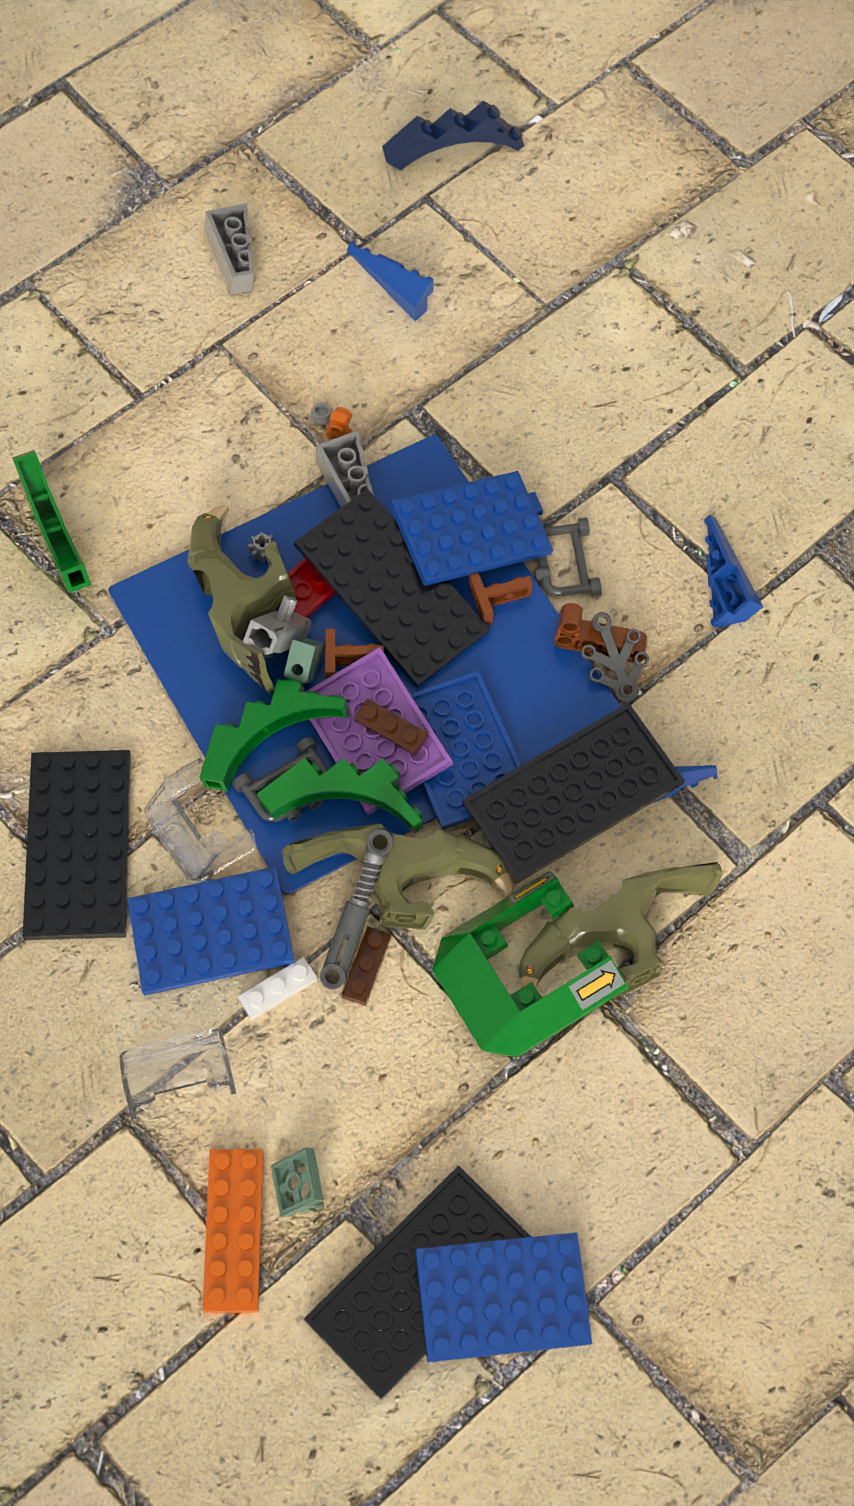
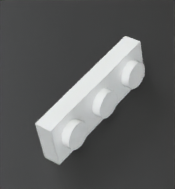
[238,957,318,1020]

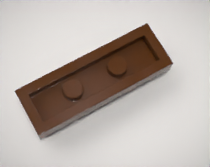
[354,698,429,756]
[342,926,391,1006]

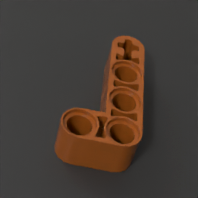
[554,603,647,662]

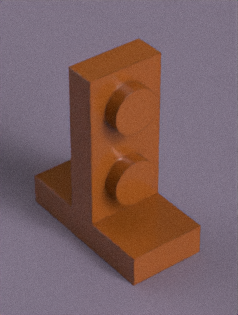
[469,573,533,626]
[325,629,384,679]

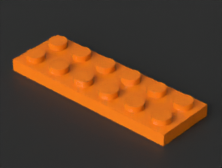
[203,1149,264,1313]

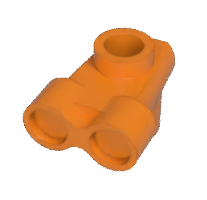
[326,407,353,439]

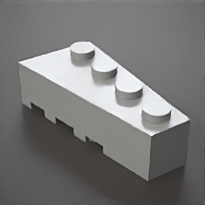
[204,203,254,295]
[316,430,373,507]

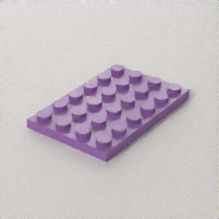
[305,647,453,816]

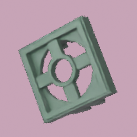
[271,1147,324,1217]

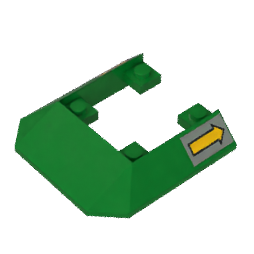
[432,871,629,1058]

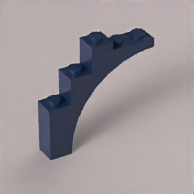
[382,100,524,170]

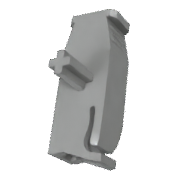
[243,595,312,655]

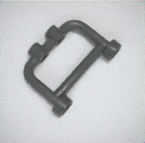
[532,517,602,597]
[232,736,328,822]

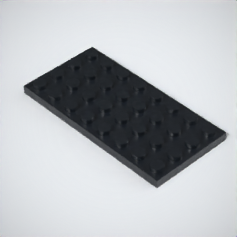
[294,489,490,688]
[462,702,685,884]
[23,750,131,940]
[304,1166,532,1401]

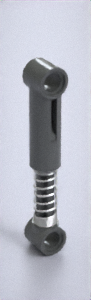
[320,828,394,990]

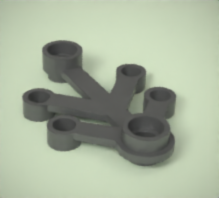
[580,612,649,702]

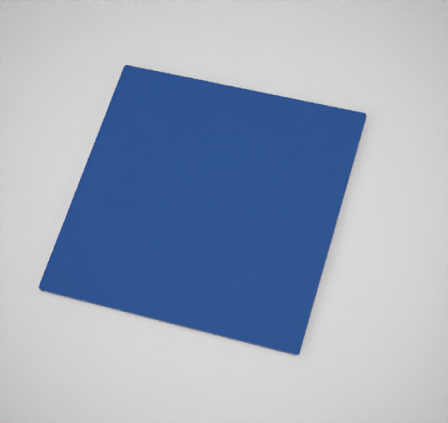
[108,434,621,895]

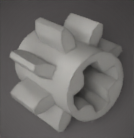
[248,532,277,563]

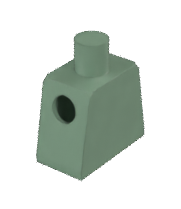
[284,637,325,689]

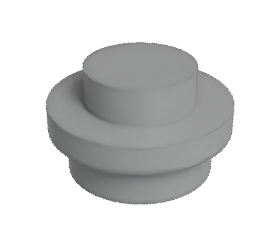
[311,403,333,425]

